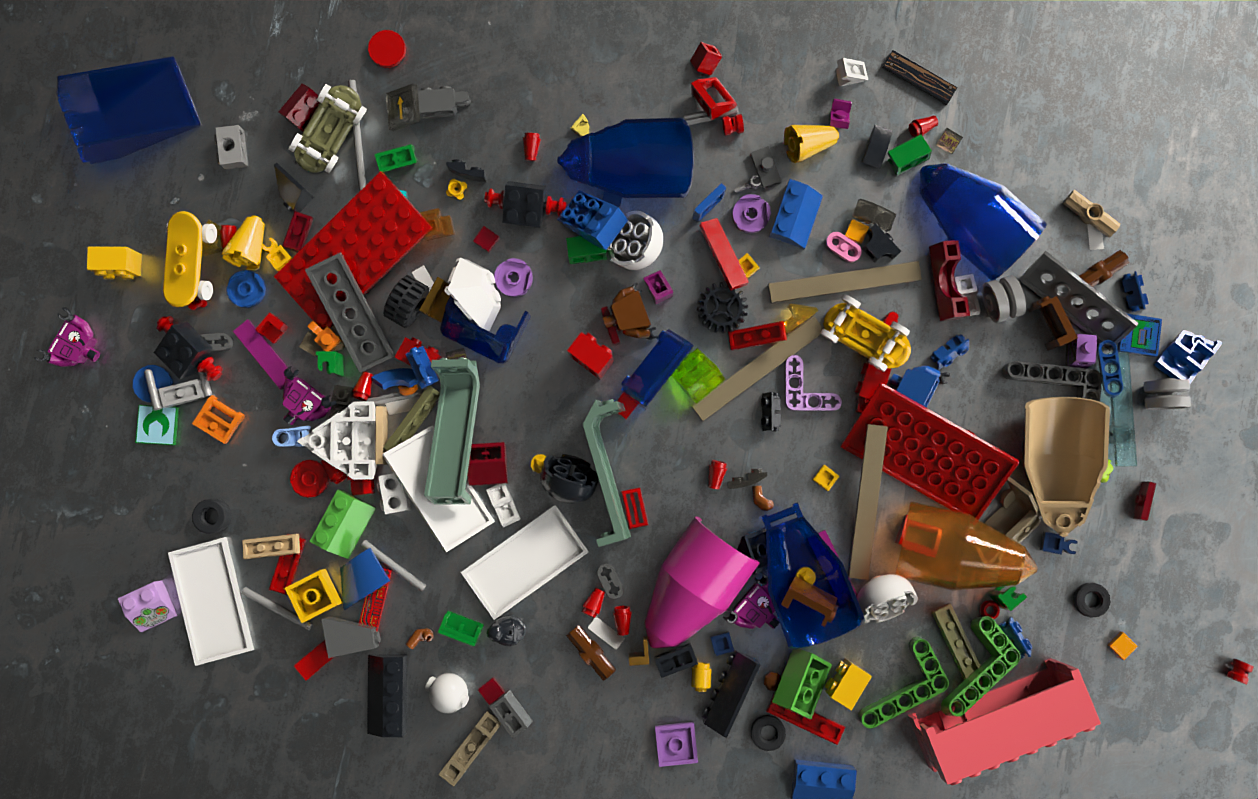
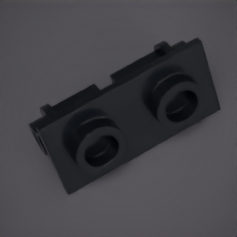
[761,392,781,431]

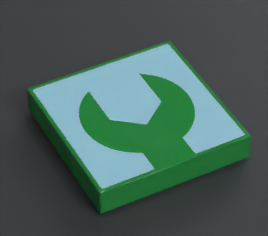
[135,405,179,445]

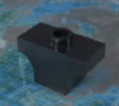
[862,223,901,263]

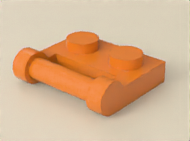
[192,395,245,444]

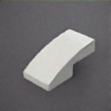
[954,274,981,316]
[486,484,521,527]

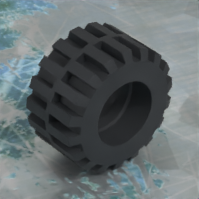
[383,275,429,328]

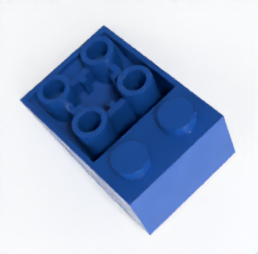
[557,190,628,250]

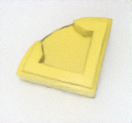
[571,114,590,141]

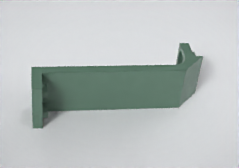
[424,357,480,505]
[583,399,631,547]

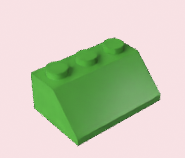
[309,490,376,559]
[772,647,832,719]

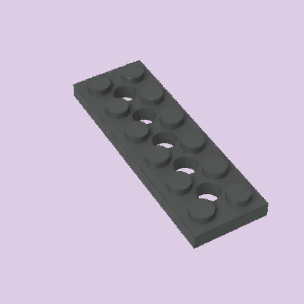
[1019,251,1138,351]
[305,252,395,373]

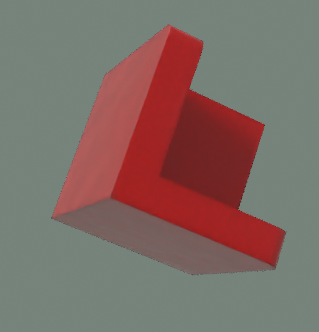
[690,42,722,75]
[255,312,289,344]
[347,476,375,495]

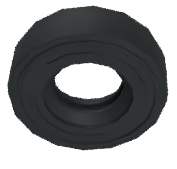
[1073,582,1111,618]
[751,715,786,751]

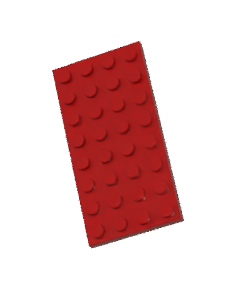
[274,171,433,330]
[841,382,1019,524]

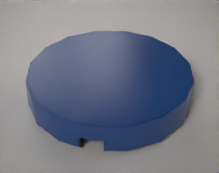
[226,270,266,308]
[133,365,173,403]

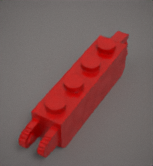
[854,311,899,413]

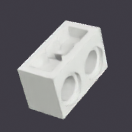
[377,473,411,514]

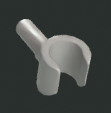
[734,175,761,193]

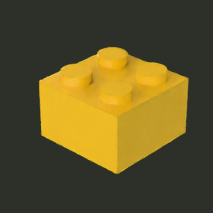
[87,247,142,280]
[285,569,342,623]
[825,658,872,711]

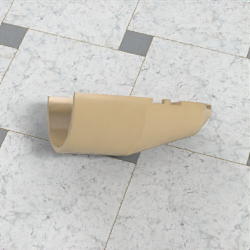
[1024,397,1110,537]

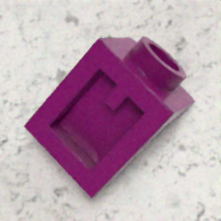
[829,99,852,129]

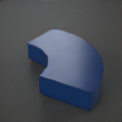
[371,368,418,390]

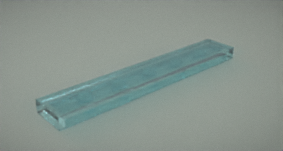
[1107,352,1137,467]

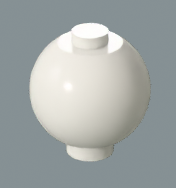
[425,673,469,713]

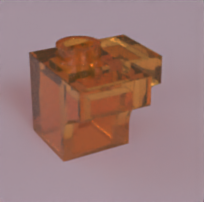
[420,208,455,241]

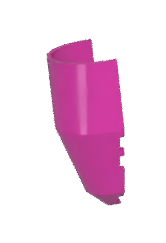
[644,517,760,649]

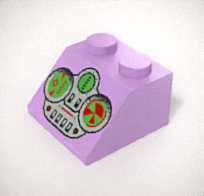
[118,580,178,632]

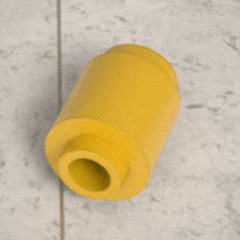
[691,662,711,692]

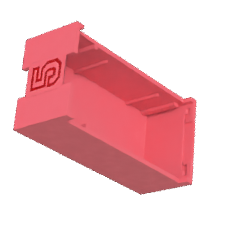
[908,658,1101,785]

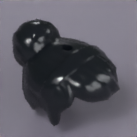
[486,615,526,646]

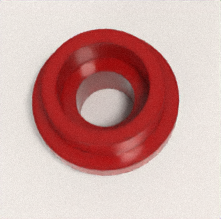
[980,600,1000,619]

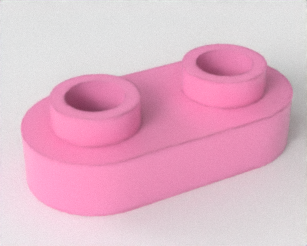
[826,232,862,263]

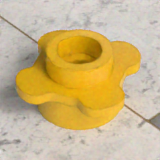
[446,179,467,200]

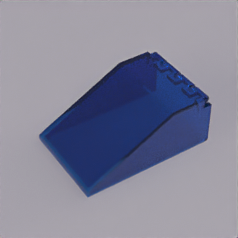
[56,56,201,164]

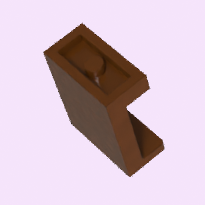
[1028,296,1078,351]
[781,576,838,627]

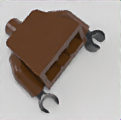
[602,283,658,340]

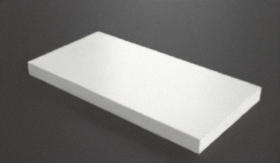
[382,425,495,553]
[461,505,589,620]
[168,537,254,666]

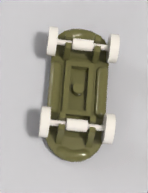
[288,84,367,174]

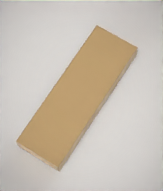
[375,406,388,465]
[242,534,300,559]

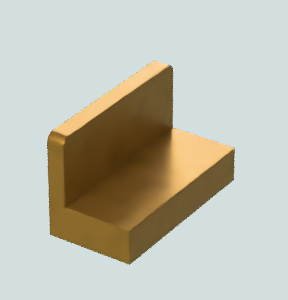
[420,277,454,323]
[629,636,649,666]

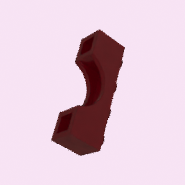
[929,240,970,321]

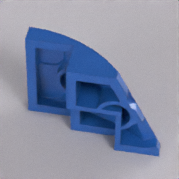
[1153,330,1222,384]
[340,548,390,610]

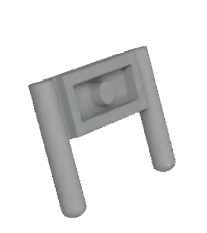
[144,369,212,410]

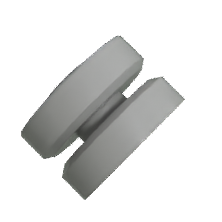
[982,275,1026,323]
[1144,378,1191,410]

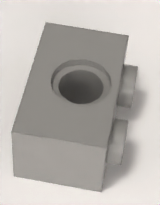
[214,125,248,170]

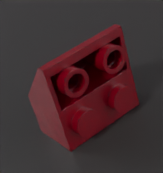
[278,83,320,132]
[467,442,508,486]

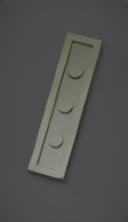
[383,385,440,451]
[932,604,981,680]

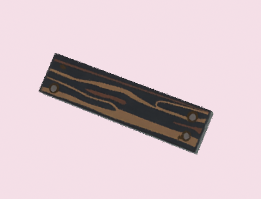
[882,50,958,105]

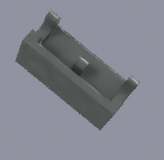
[489,690,533,739]

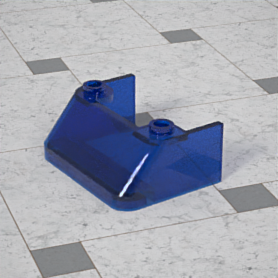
[440,295,531,364]
[621,329,694,411]

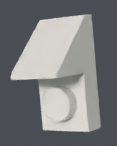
[836,58,868,86]

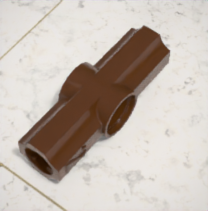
[1079,250,1130,287]
[566,625,616,681]

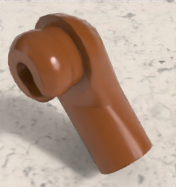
[752,486,774,511]
[406,628,434,649]

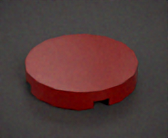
[368,30,406,68]
[290,459,329,498]

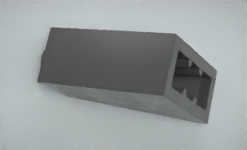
[321,616,381,658]

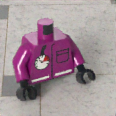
[34,307,101,367]
[282,366,337,425]
[723,572,781,629]

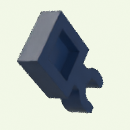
[1040,531,1078,555]

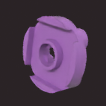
[732,194,771,233]
[494,258,533,297]

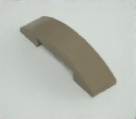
[438,710,501,787]

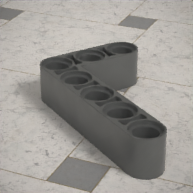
[1002,361,1102,402]

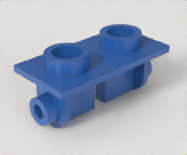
[1122,271,1149,312]
[930,334,969,370]
[406,346,439,389]
[999,617,1033,659]

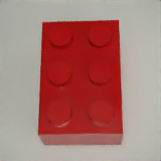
[567,332,614,380]

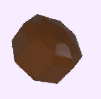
[763,671,781,691]

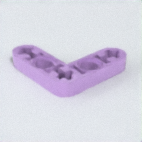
[785,355,842,411]

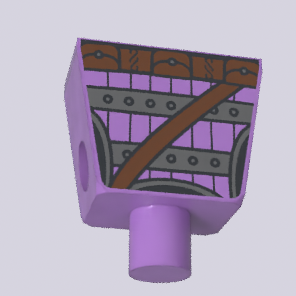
[1065,333,1097,369]

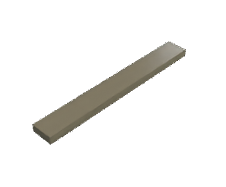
[768,261,922,303]
[692,316,824,421]
[848,424,888,580]

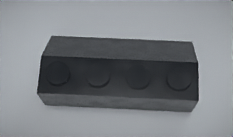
[702,650,760,738]
[367,654,407,737]

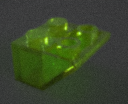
[668,348,726,404]

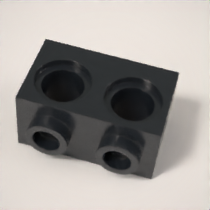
[654,643,698,678]

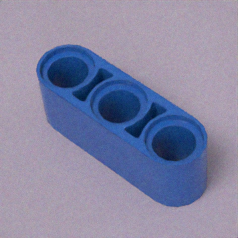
[1097,340,1123,398]

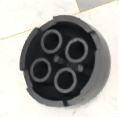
[540,454,599,504]

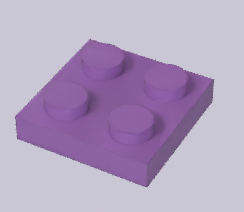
[655,722,698,767]

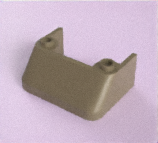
[953,477,1042,571]

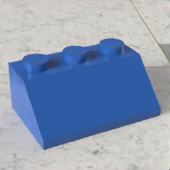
[769,179,823,249]
[791,759,857,799]

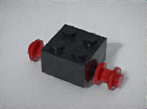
[484,181,567,228]
[153,316,223,381]

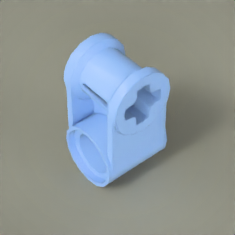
[272,426,311,447]

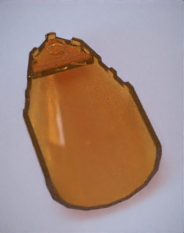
[895,501,1038,591]

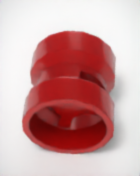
[722,114,744,136]
[1226,659,1254,685]

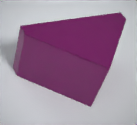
[643,270,673,305]

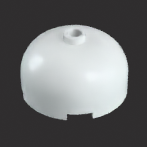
[607,211,663,270]
[857,574,918,624]

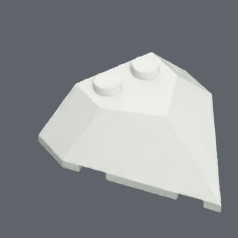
[444,258,501,332]
[297,401,378,480]

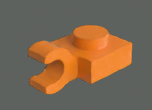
[307,321,342,351]

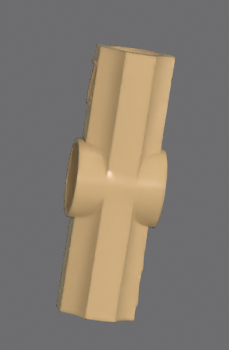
[1063,190,1120,238]

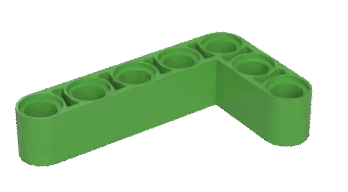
[941,616,1021,717]
[858,637,949,729]

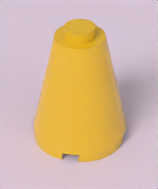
[784,125,839,163]
[221,215,265,271]

